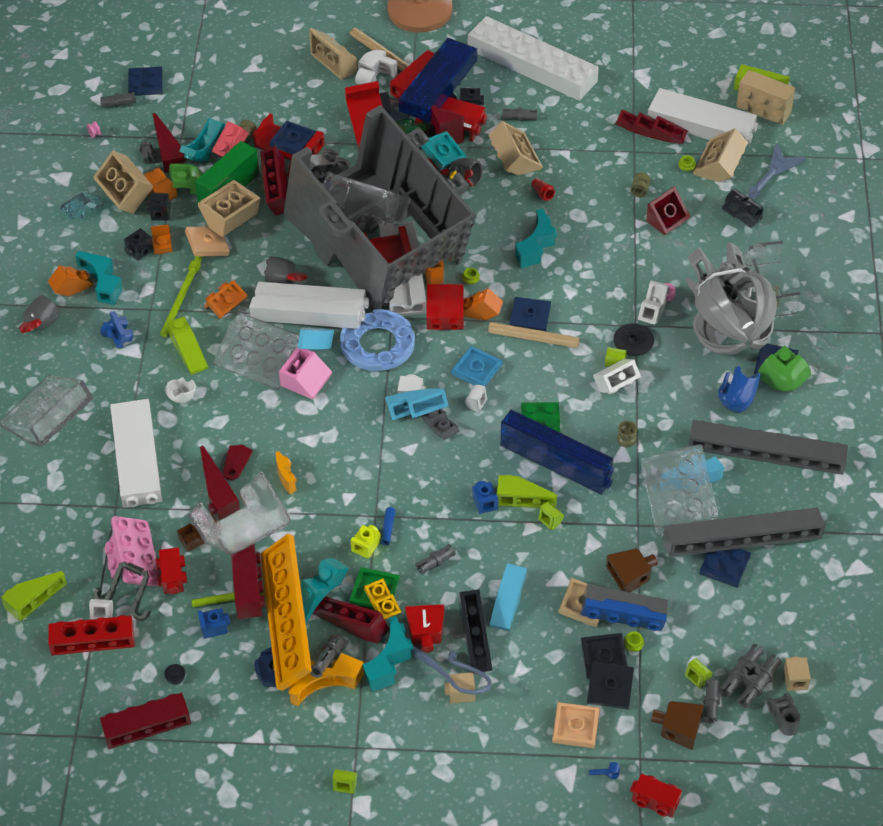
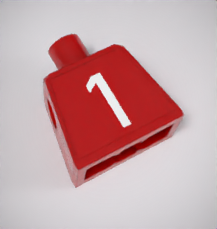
[405,604,445,653]

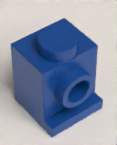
[472,481,498,514]
[198,608,230,639]

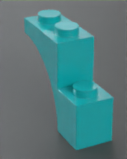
[179,118,226,163]
[515,208,557,268]
[75,251,123,305]
[300,558,349,625]
[363,615,413,692]

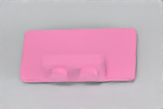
[105,516,160,587]

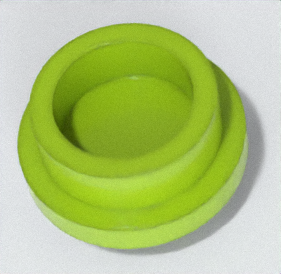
[678,155,696,171]
[462,267,480,284]
[623,631,644,652]

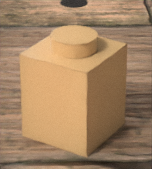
[783,656,811,691]
[444,672,475,704]

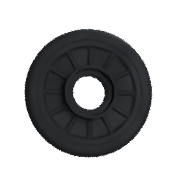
[613,323,654,356]

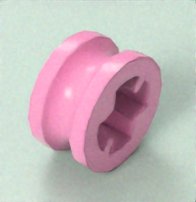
[87,121,101,138]
[664,283,675,301]

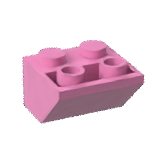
[279,347,332,400]

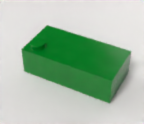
[195,141,259,202]

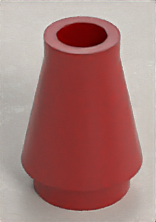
[531,178,555,201]

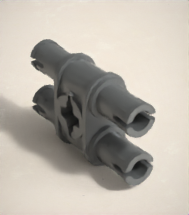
[719,644,782,709]

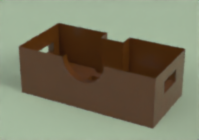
[176,512,222,552]

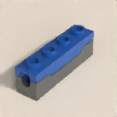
[581,584,668,631]

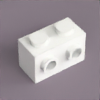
[593,359,641,394]

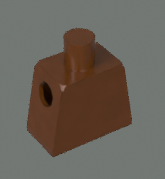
[606,548,658,592]
[651,701,704,750]

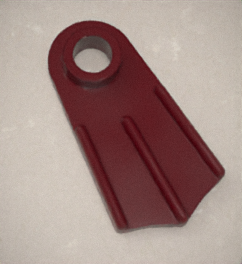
[223,444,253,481]

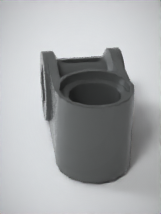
[767,693,801,736]

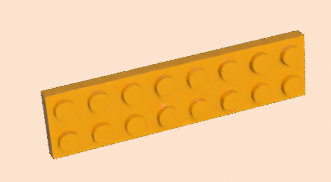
[260,533,312,691]

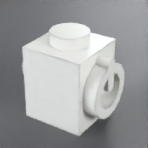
[397,374,426,394]

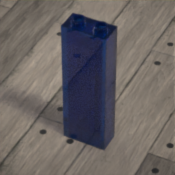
[399,38,478,123]
[500,409,614,495]

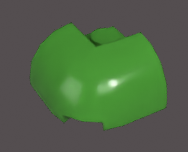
[168,164,203,194]
[758,345,811,391]

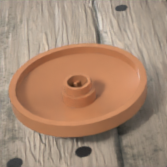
[388,0,452,32]

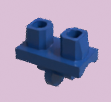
[100,311,134,348]

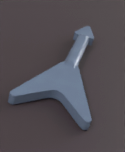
[748,144,805,199]

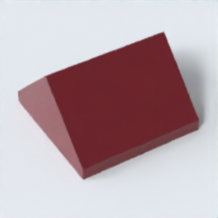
[431,106,464,144]
[646,186,691,235]

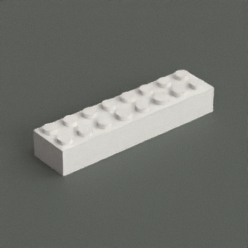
[468,16,599,101]

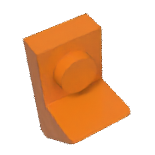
[151,224,173,254]

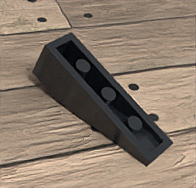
[458,589,493,674]

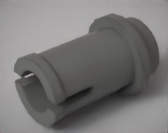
[139,141,154,164]

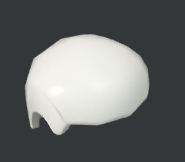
[165,377,196,404]

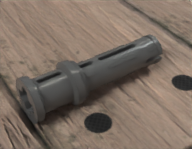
[310,634,346,678]

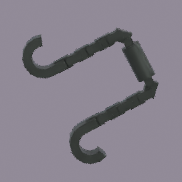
[94,561,151,620]

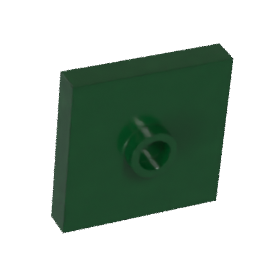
[395,119,433,134]

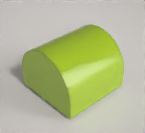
[605,347,627,367]
[538,502,564,530]
[685,658,713,689]
[332,769,357,794]

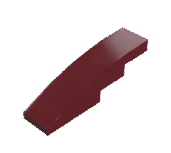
[615,109,688,144]

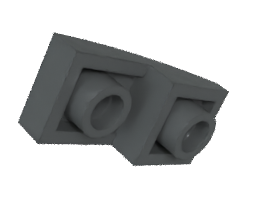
[421,409,459,440]

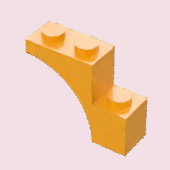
[288,653,364,706]

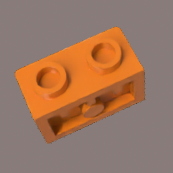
[204,280,248,319]

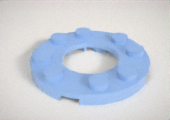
[340,309,415,372]

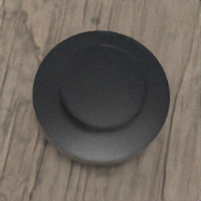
[164,664,186,685]

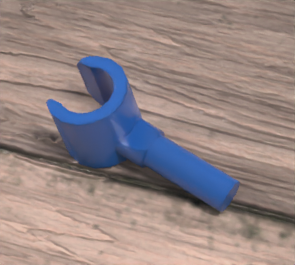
[589,762,621,779]

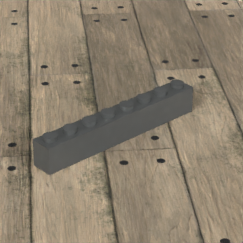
[688,420,848,475]
[662,507,826,557]

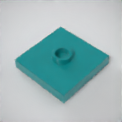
[421,131,467,170]

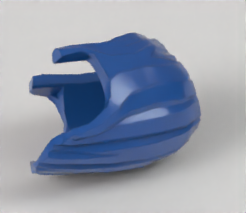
[718,366,760,413]

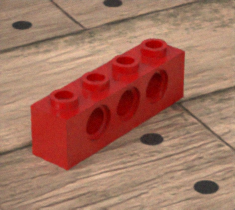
[48,615,135,656]

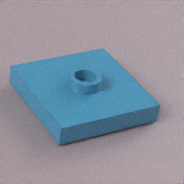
[451,346,503,387]

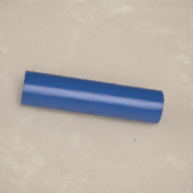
[380,507,396,545]

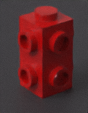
[156,547,187,594]
[630,773,682,818]

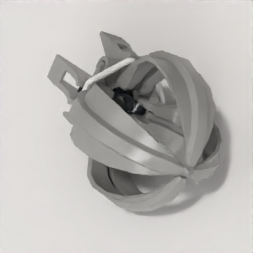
[686,241,777,355]

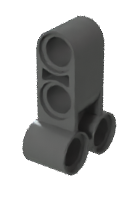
[309,148,350,178]

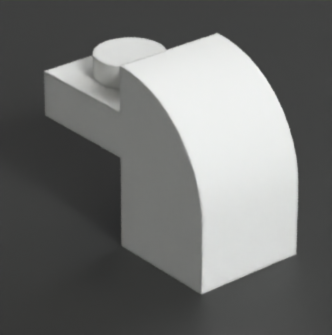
[358,50,397,77]
[638,280,669,325]

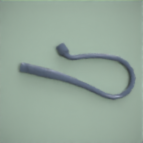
[410,646,492,695]

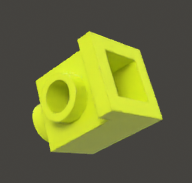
[351,525,380,559]

